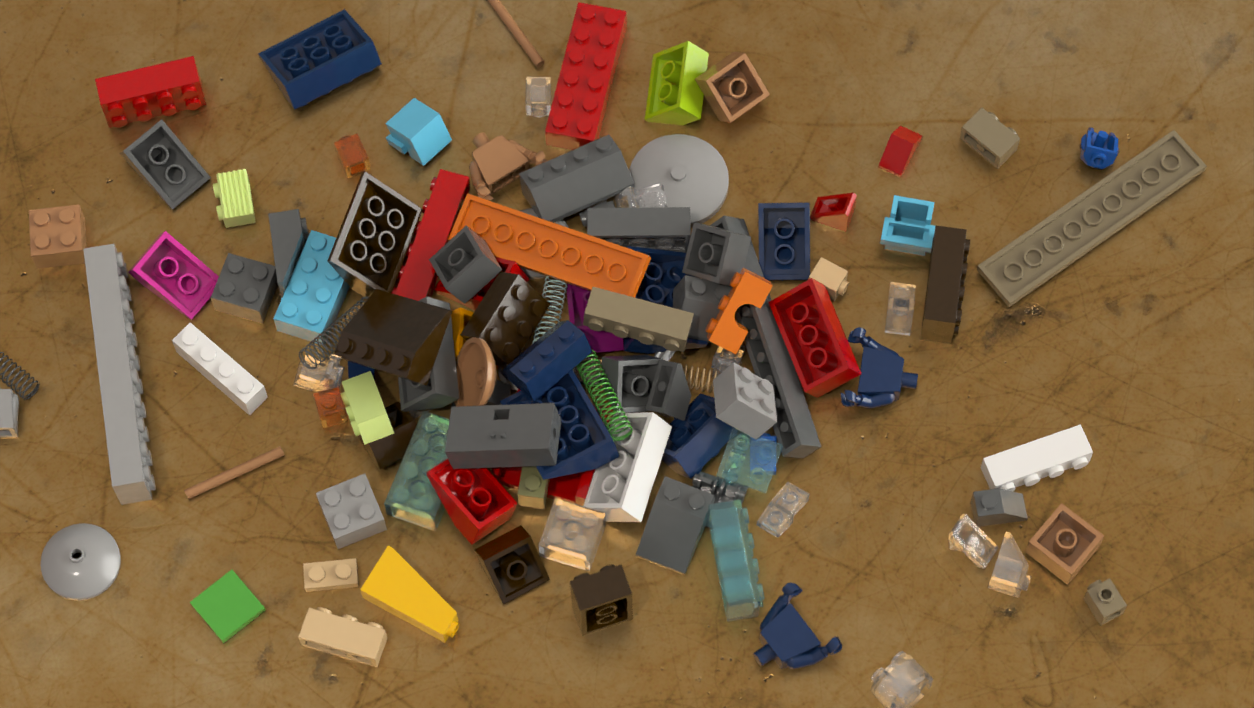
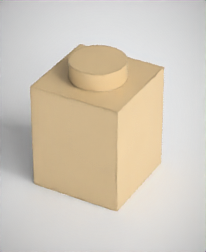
[808,257,849,302]

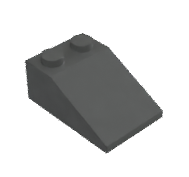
[120,119,211,210]
[268,209,310,297]
[636,476,715,575]

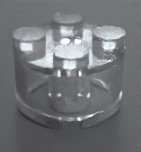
[870,651,933,708]

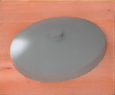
[629,134,729,227]

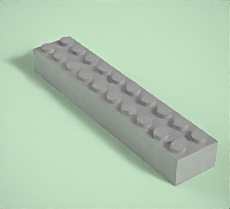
[83,244,155,505]

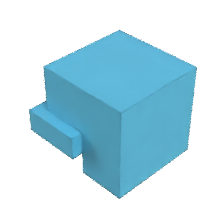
[385,98,452,166]
[880,195,935,256]

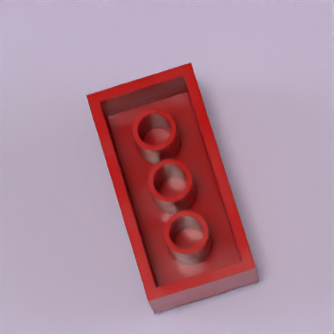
[95,56,207,128]
[768,278,861,398]

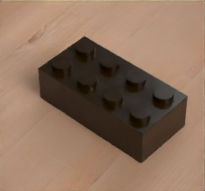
[920,226,970,344]

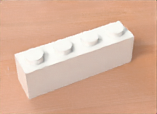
[172,323,268,415]
[981,424,1093,491]

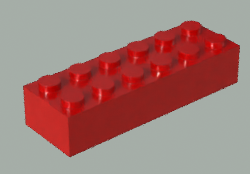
[545,2,627,150]

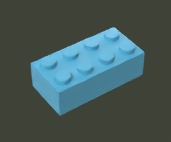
[273,230,350,345]

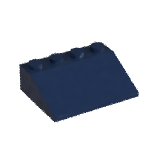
[258,9,382,110]
[623,246,708,354]
[500,370,620,480]

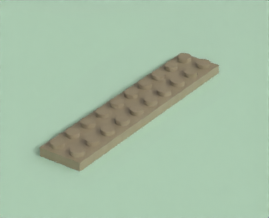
[977,130,1207,307]

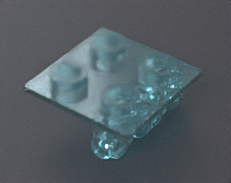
[716,428,783,493]

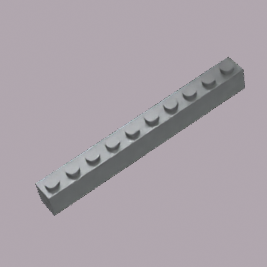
[711,216,822,459]

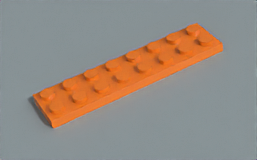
[448,193,651,298]

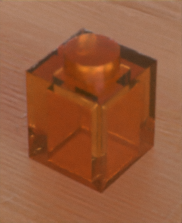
[334,134,371,178]
[313,387,348,428]

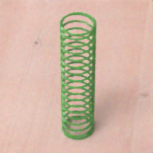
[576,350,633,441]

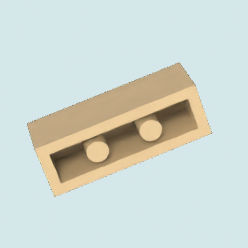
[298,607,388,667]

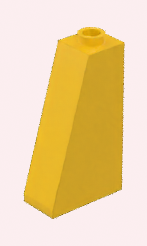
[360,546,460,643]

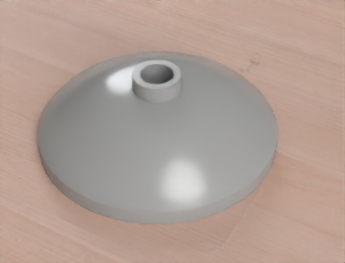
[41,523,121,600]

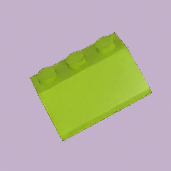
[644,41,709,125]

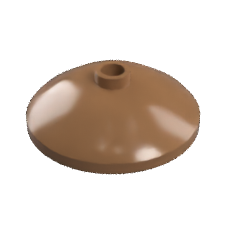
[454,337,497,407]

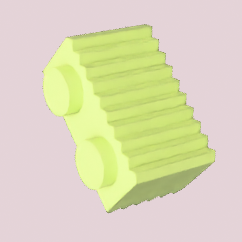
[213,169,256,228]

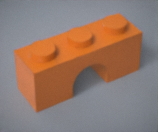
[705,268,773,354]

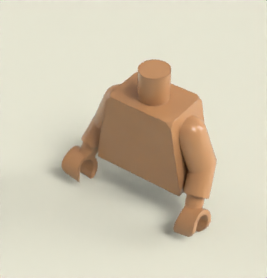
[469,133,547,201]

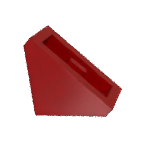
[878,125,923,178]
[810,192,857,232]

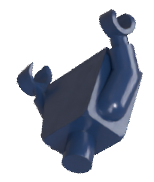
[841,327,918,409]
[753,583,842,669]

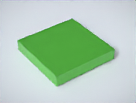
[190,569,266,644]

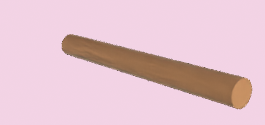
[488,0,545,68]
[184,446,285,500]

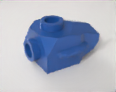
[1080,127,1118,169]

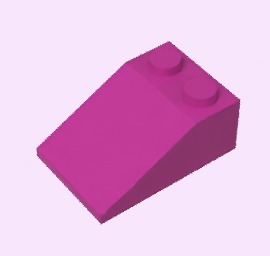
[128,231,219,320]

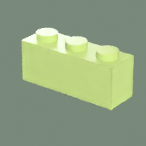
[340,371,394,445]

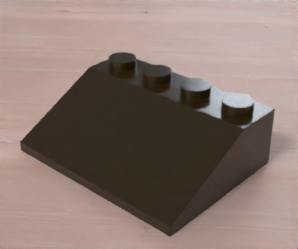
[328,171,423,297]
[334,289,453,386]

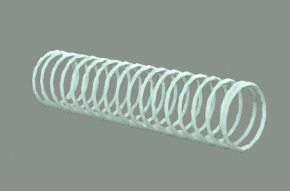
[532,276,567,344]

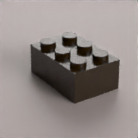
[460,272,550,367]
[570,564,633,636]

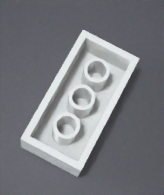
[583,412,672,522]

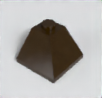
[358,401,417,469]

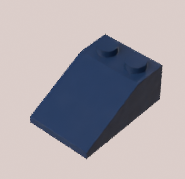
[758,202,810,280]

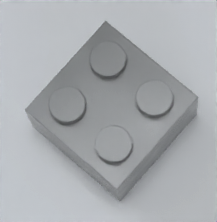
[713,362,777,440]
[316,474,387,549]

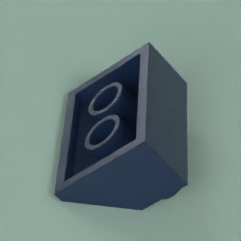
[500,320,592,402]
[661,393,739,479]

